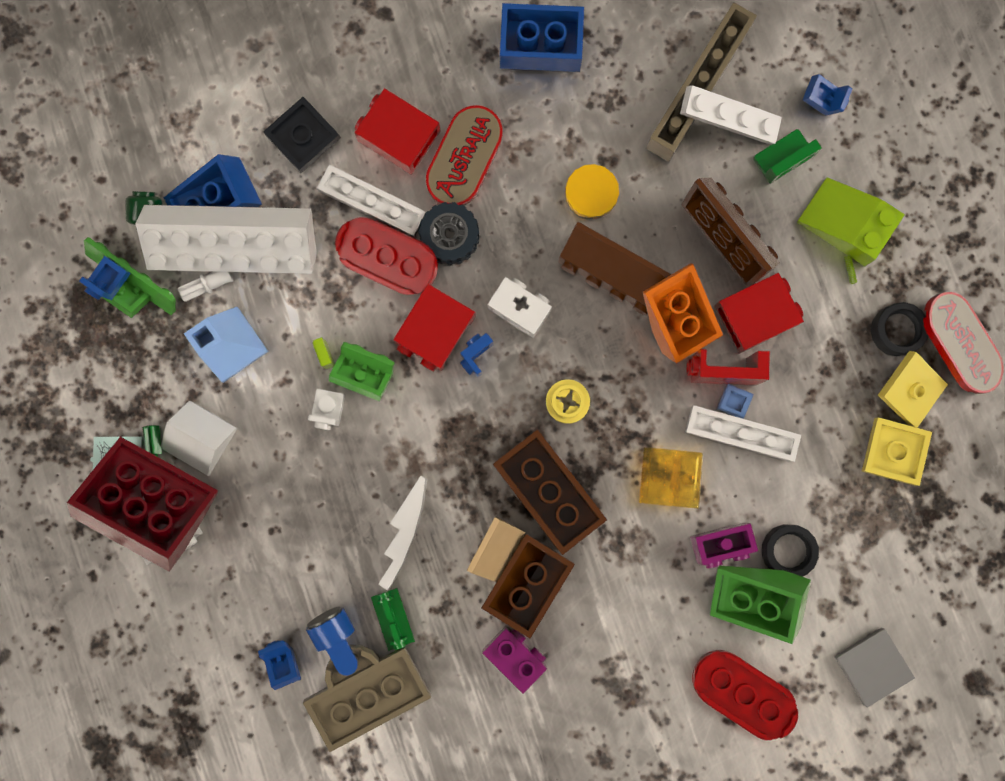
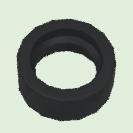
[871,302,928,357]
[762,524,819,576]

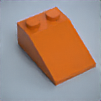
[643,263,723,364]

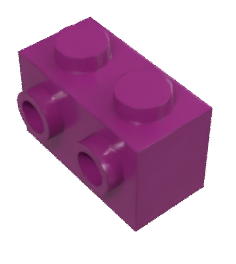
[690,523,758,568]
[482,625,547,694]

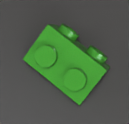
[329,342,394,402]

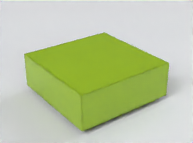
[312,337,335,369]

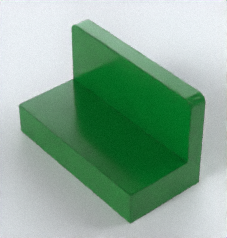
[753,129,822,184]

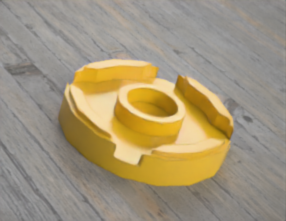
[565,164,619,219]

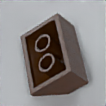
[481,534,575,639]

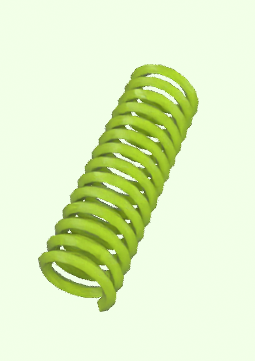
[844,256,858,284]

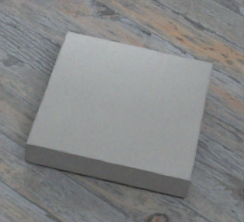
[834,627,915,708]

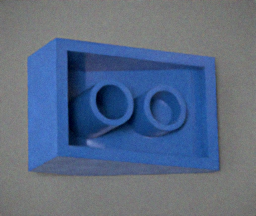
[163,154,262,207]

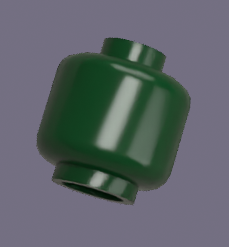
[125,191,163,230]

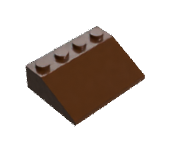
[681,178,780,287]

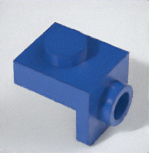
[802,74,852,116]
[79,256,131,300]
[460,333,494,377]
[258,641,301,690]

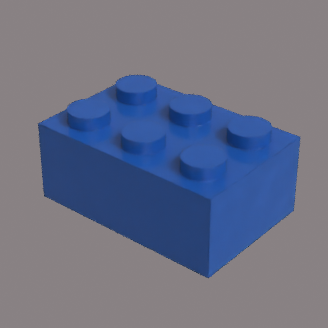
[500,3,584,72]

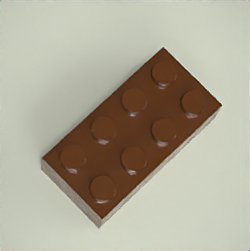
[493,430,607,555]

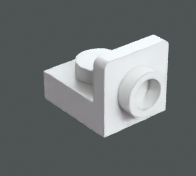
[308,389,345,430]

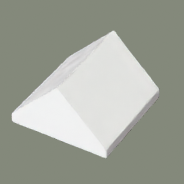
[161,401,237,476]

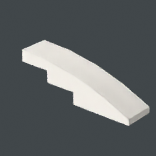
[378,476,427,590]

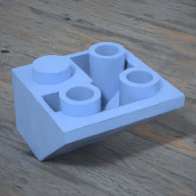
[184,307,269,383]

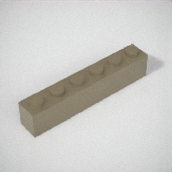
[646,2,757,162]

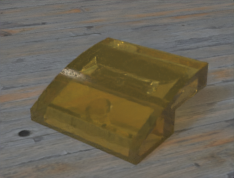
[639,447,703,509]

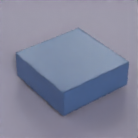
[716,383,754,419]

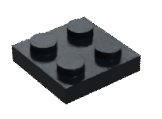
[263,97,341,173]

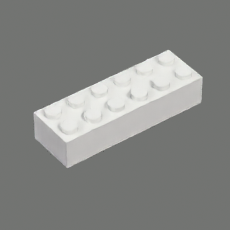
[136,205,317,274]

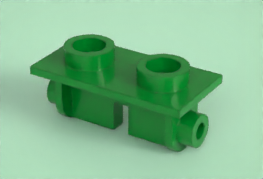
[371,588,415,651]

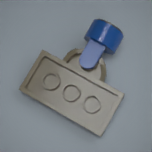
[303,607,431,752]

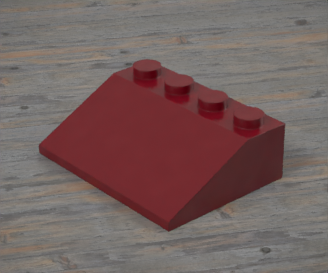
[66,436,218,572]

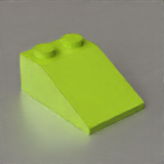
[797,177,905,267]

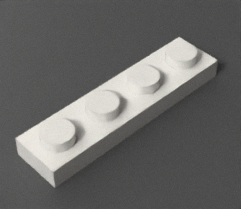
[680,85,782,144]
[317,165,426,238]
[685,405,801,462]

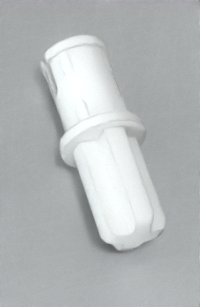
[178,272,234,302]

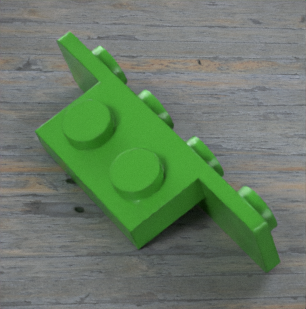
[84,237,176,318]

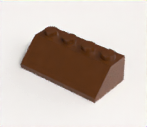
[558,222,672,316]

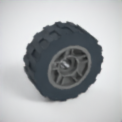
[419,202,480,266]

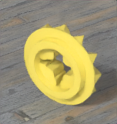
[546,380,590,424]

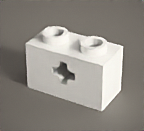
[487,277,552,338]

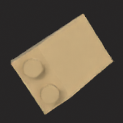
[467,516,525,582]

